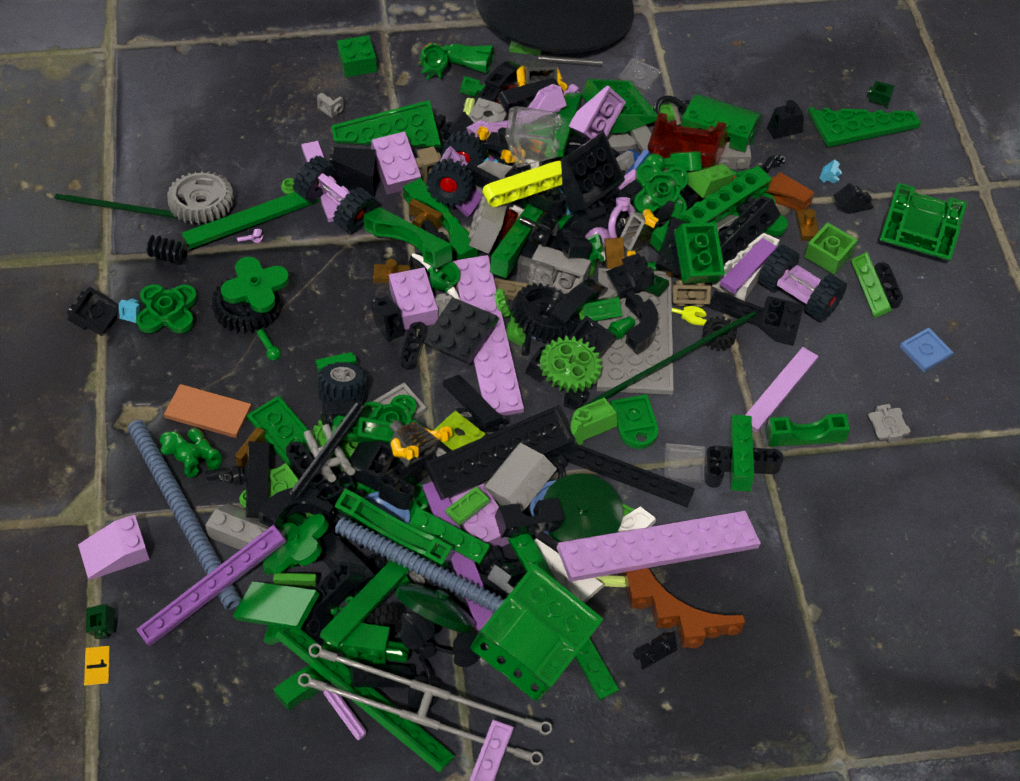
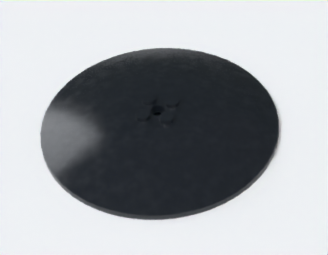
[476,0,634,53]

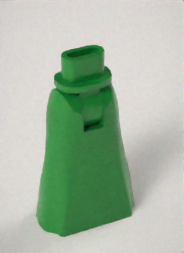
[441,44,495,74]

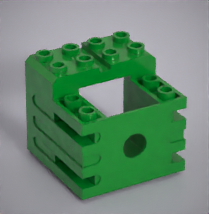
[470,563,604,702]

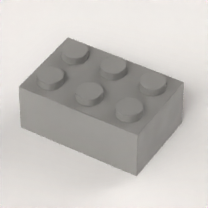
[468,195,507,254]

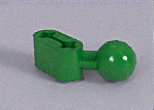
[644,151,702,172]

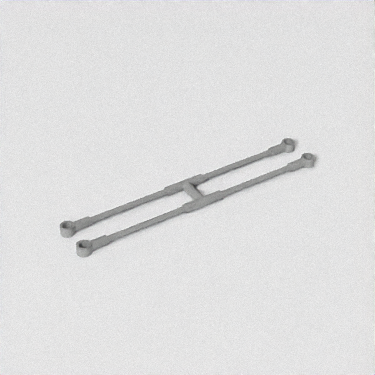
[298,644,552,766]

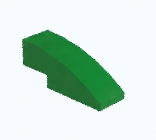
[332,415,394,444]
[273,665,330,711]

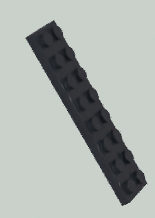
[424,405,575,500]

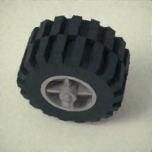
[318,362,367,402]

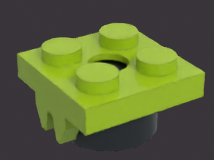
[434,411,486,453]

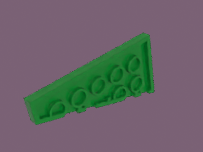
[331,100,442,148]
[808,107,921,147]

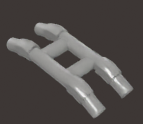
[303,424,355,482]

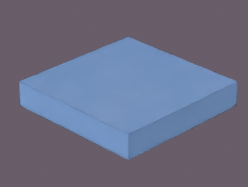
[900,328,954,372]

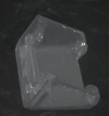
[506,106,563,168]

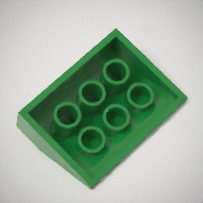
[582,79,659,134]

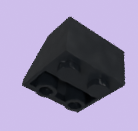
[760,296,804,346]
[342,441,395,492]

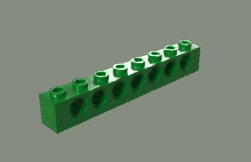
[650,166,772,252]

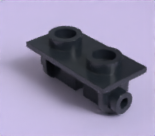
[633,633,678,670]

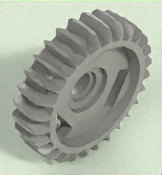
[167,170,234,225]

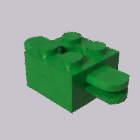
[323,623,409,664]

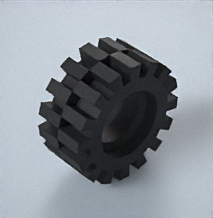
[702,316,737,351]
[364,605,402,635]

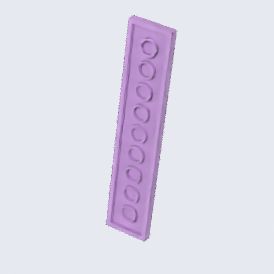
[452,255,524,416]
[557,511,761,582]

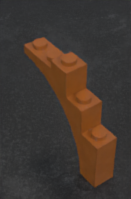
[702,172,815,211]
[622,568,745,649]

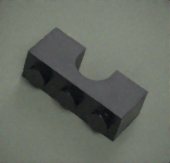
[495,498,564,538]

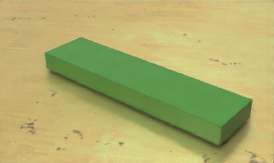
[851,252,892,318]

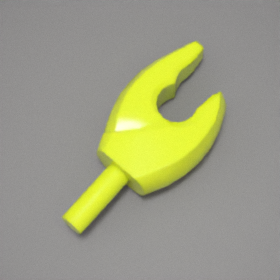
[672,306,707,326]

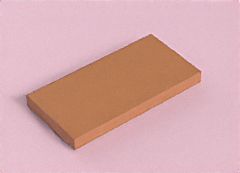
[164,384,252,438]

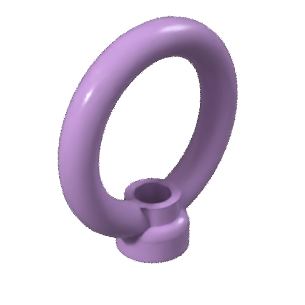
[608,197,636,238]

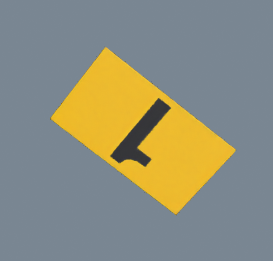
[84,646,109,686]

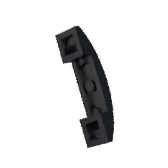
[550,279,608,325]

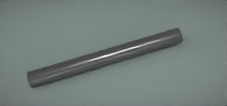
[538,55,603,66]

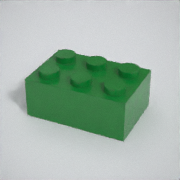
[674,222,725,284]

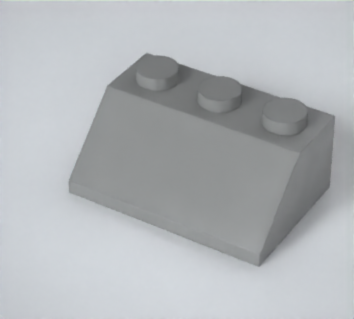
[529,244,591,294]
[484,443,557,512]
[205,503,282,550]

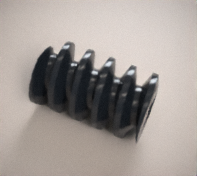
[146,235,189,265]

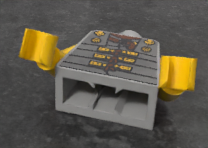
[620,209,659,257]

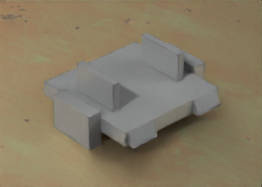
[868,404,911,443]

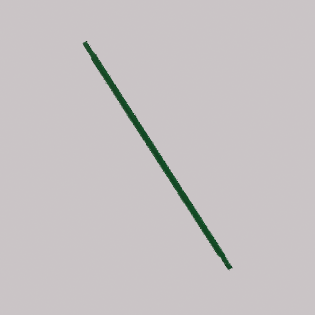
[54,194,217,223]
[582,312,756,407]

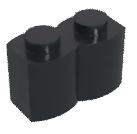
[555,229,592,258]

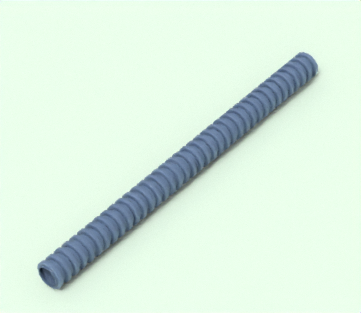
[128,420,241,610]
[335,517,505,614]

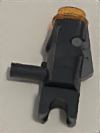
[519,212,558,247]

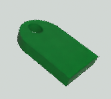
[610,394,658,449]

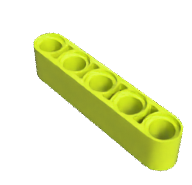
[482,161,562,207]

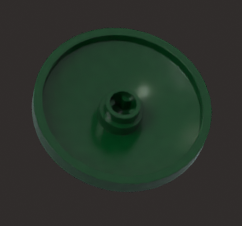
[543,473,623,543]
[395,583,475,633]

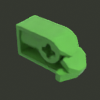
[570,397,617,445]

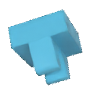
[819,159,842,184]
[119,298,140,323]

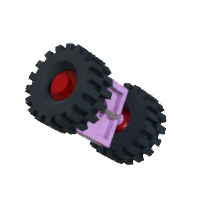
[426,131,487,206]
[293,155,377,234]
[758,244,847,322]

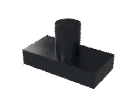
[485,127,525,155]

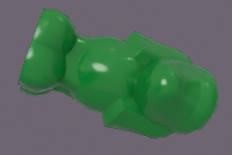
[159,428,221,478]

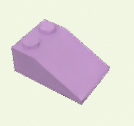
[569,86,626,141]
[78,514,150,580]

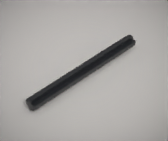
[290,402,365,499]

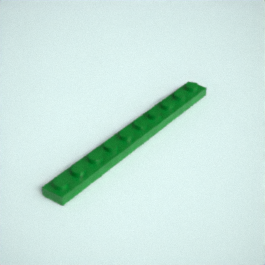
[506,534,619,702]
[276,628,455,773]

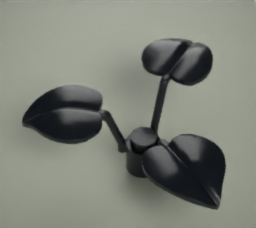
[401,613,486,713]

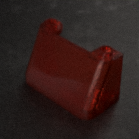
[647,113,728,167]

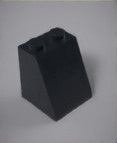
[329,147,378,197]

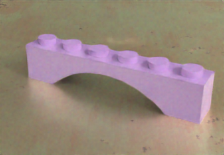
[466,84,566,148]

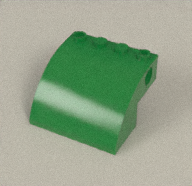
[680,94,763,152]
[880,183,968,261]

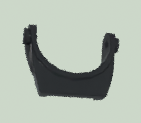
[654,201,675,222]

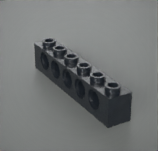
[708,195,781,284]

